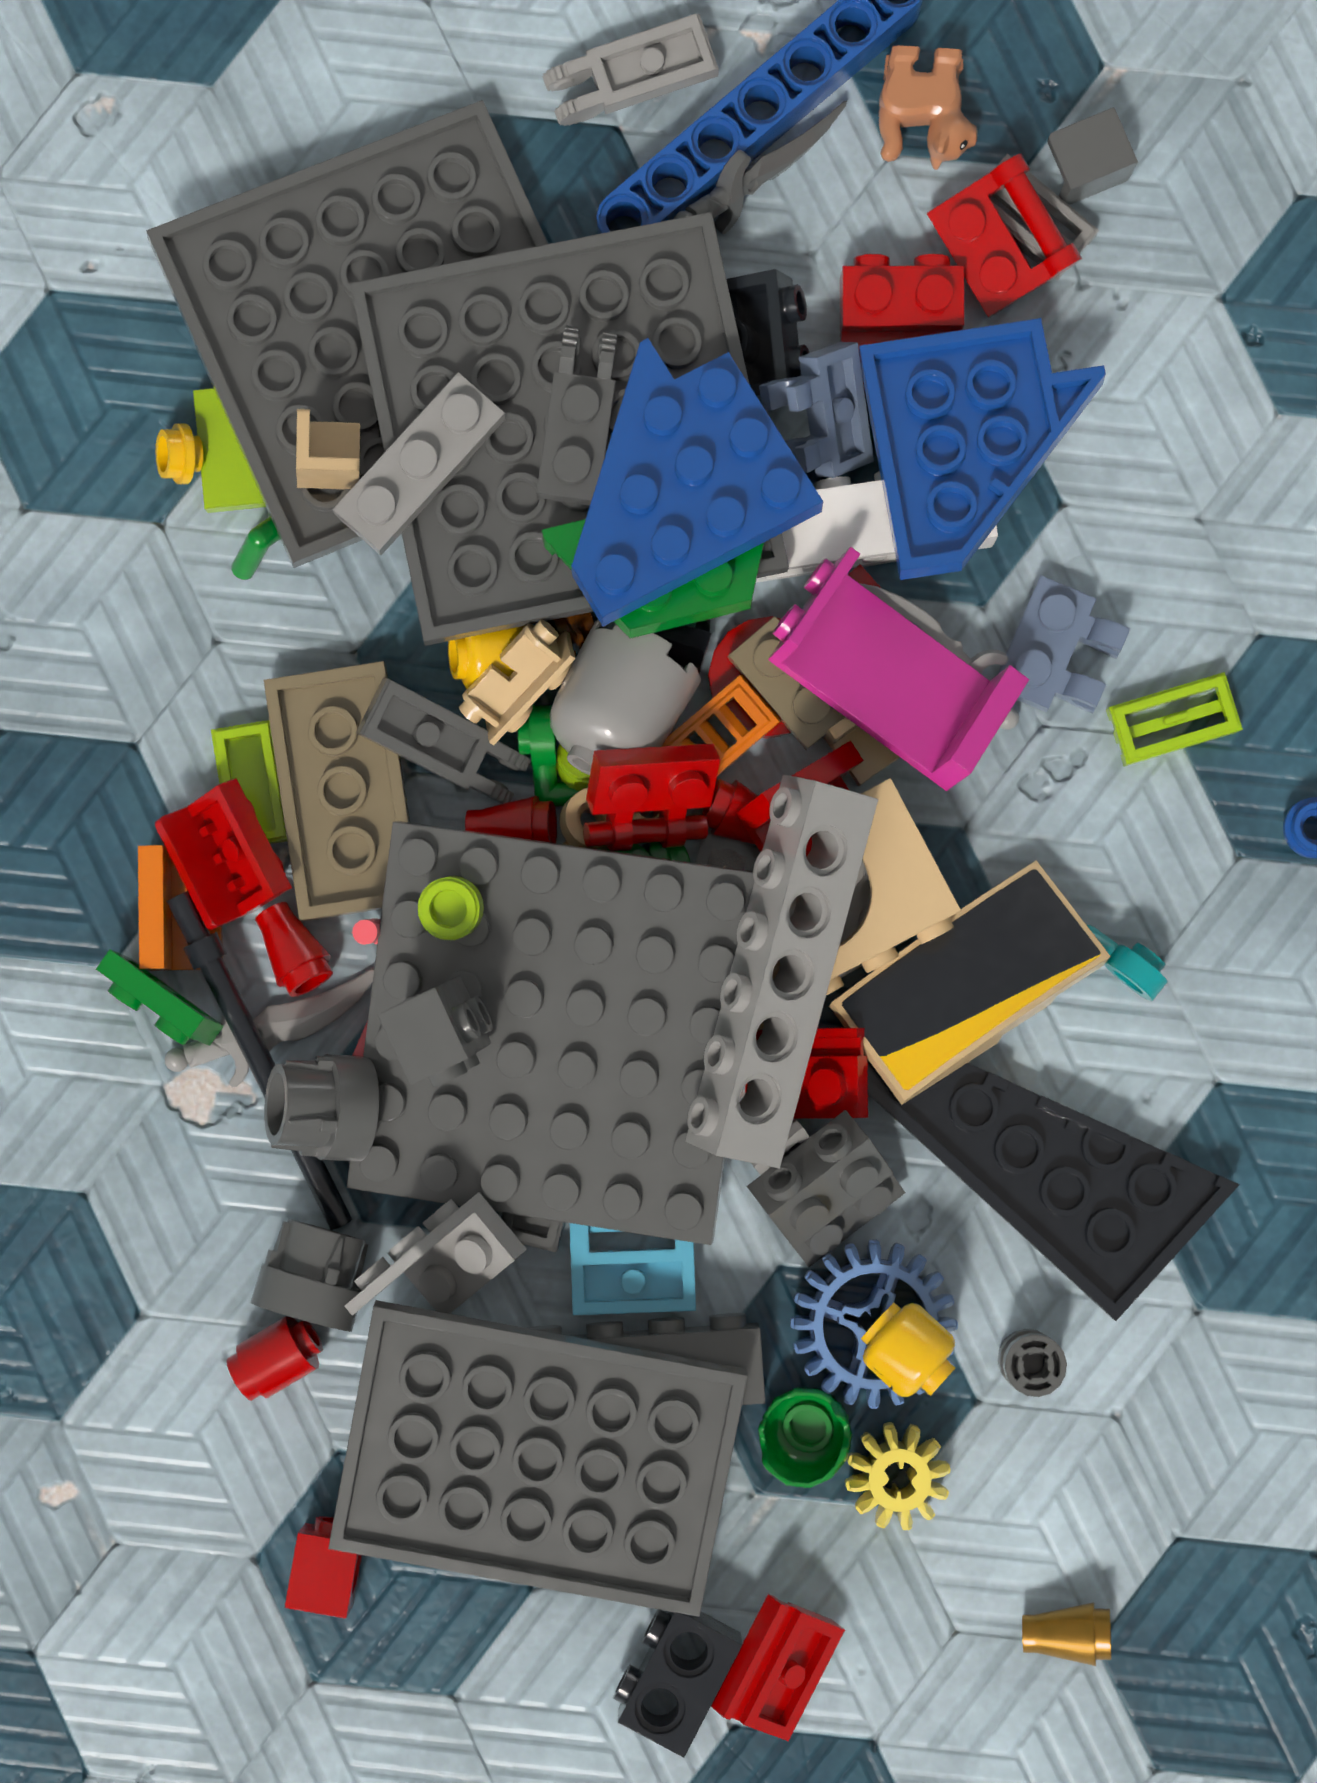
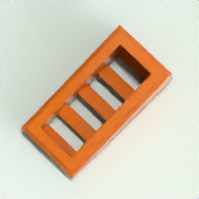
[662,674,782,777]

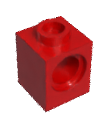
[285,1516,362,1619]

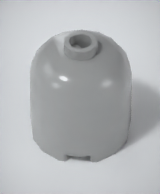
[549,620,701,775]

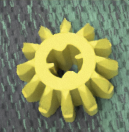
[845,1422,951,1530]

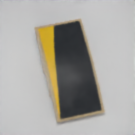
[829,860,1111,1105]

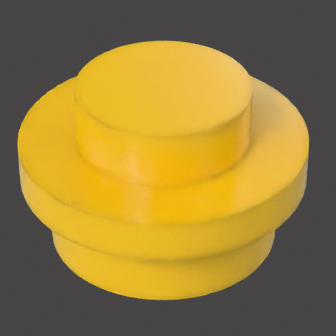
[155,423,203,484]

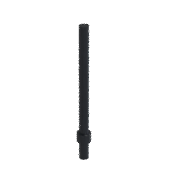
[167,891,352,1230]

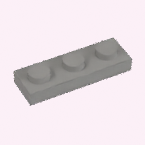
[333,372,506,555]

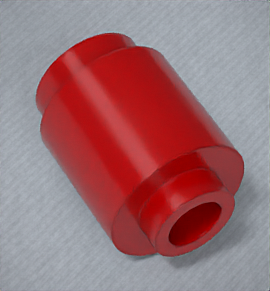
[226,1316,323,1401]

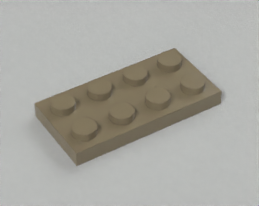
[263,661,410,922]

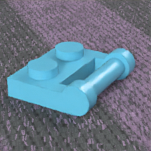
[570,1223,696,1315]

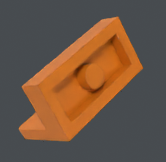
[138,845,223,971]

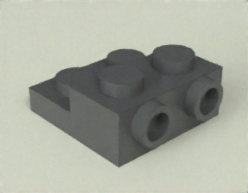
[746,1110,906,1267]

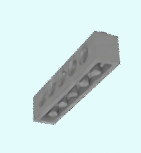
[685,774,878,1169]

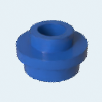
[1283,797,1317,859]

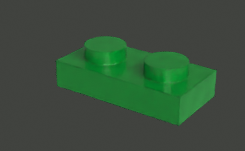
[96,949,224,1046]

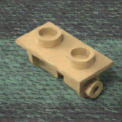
[459,619,575,746]

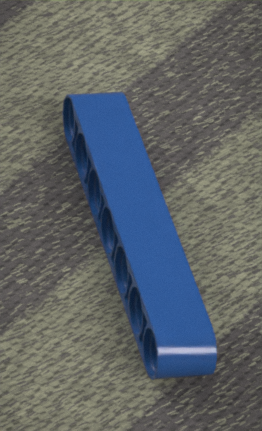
[596,0,923,234]

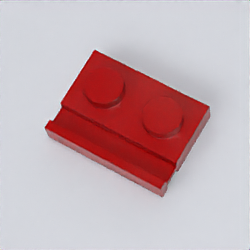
[745,1028,868,1119]
[711,1594,845,1741]

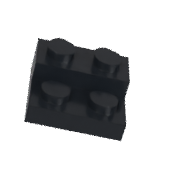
[726,269,810,404]

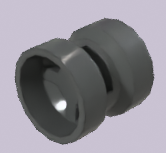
[998,1329,1067,1397]

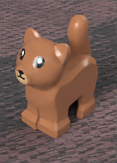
[879,45,978,170]

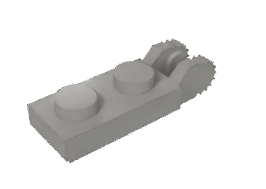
[542,14,719,126]

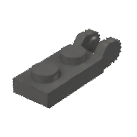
[536,325,618,505]
[356,678,531,804]

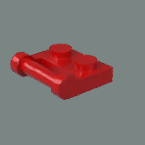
[927,153,1083,318]

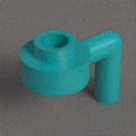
[1087,925,1168,1002]

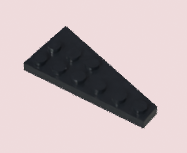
[864,1054,1240,1321]

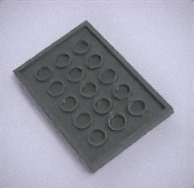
[328,1300,748,1617]

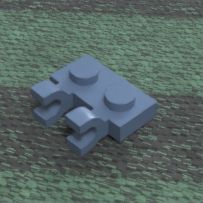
[759,342,874,478]
[998,575,1131,714]

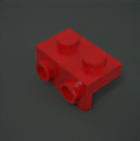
[155,778,292,930]

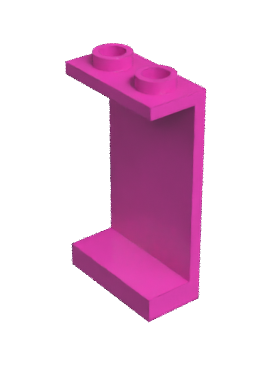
[768,547,1030,791]

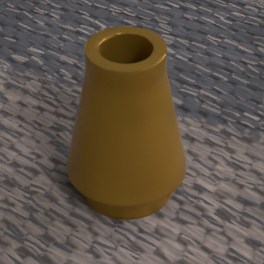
[1022,1602,1112,1666]

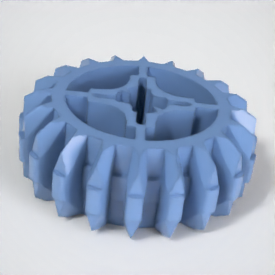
[790,1239,958,1409]

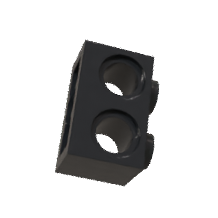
[613,1609,742,1758]

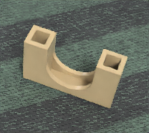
[724,778,961,1031]

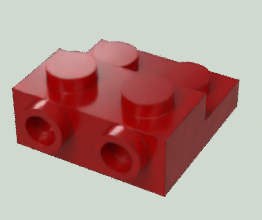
[840,254,964,397]

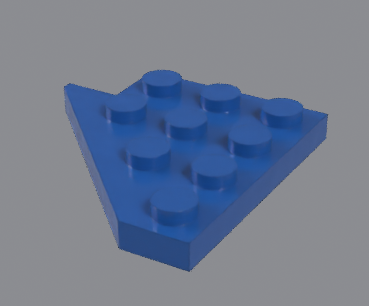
[859,318,1106,580]
[571,338,823,627]

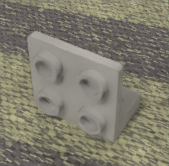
[344,1192,527,1316]

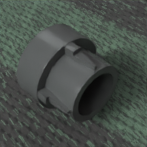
[264,1054,379,1162]
[250,1219,368,1332]

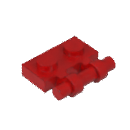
[583,744,721,851]

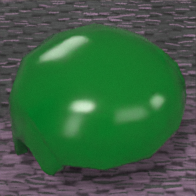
[758,1387,852,1488]

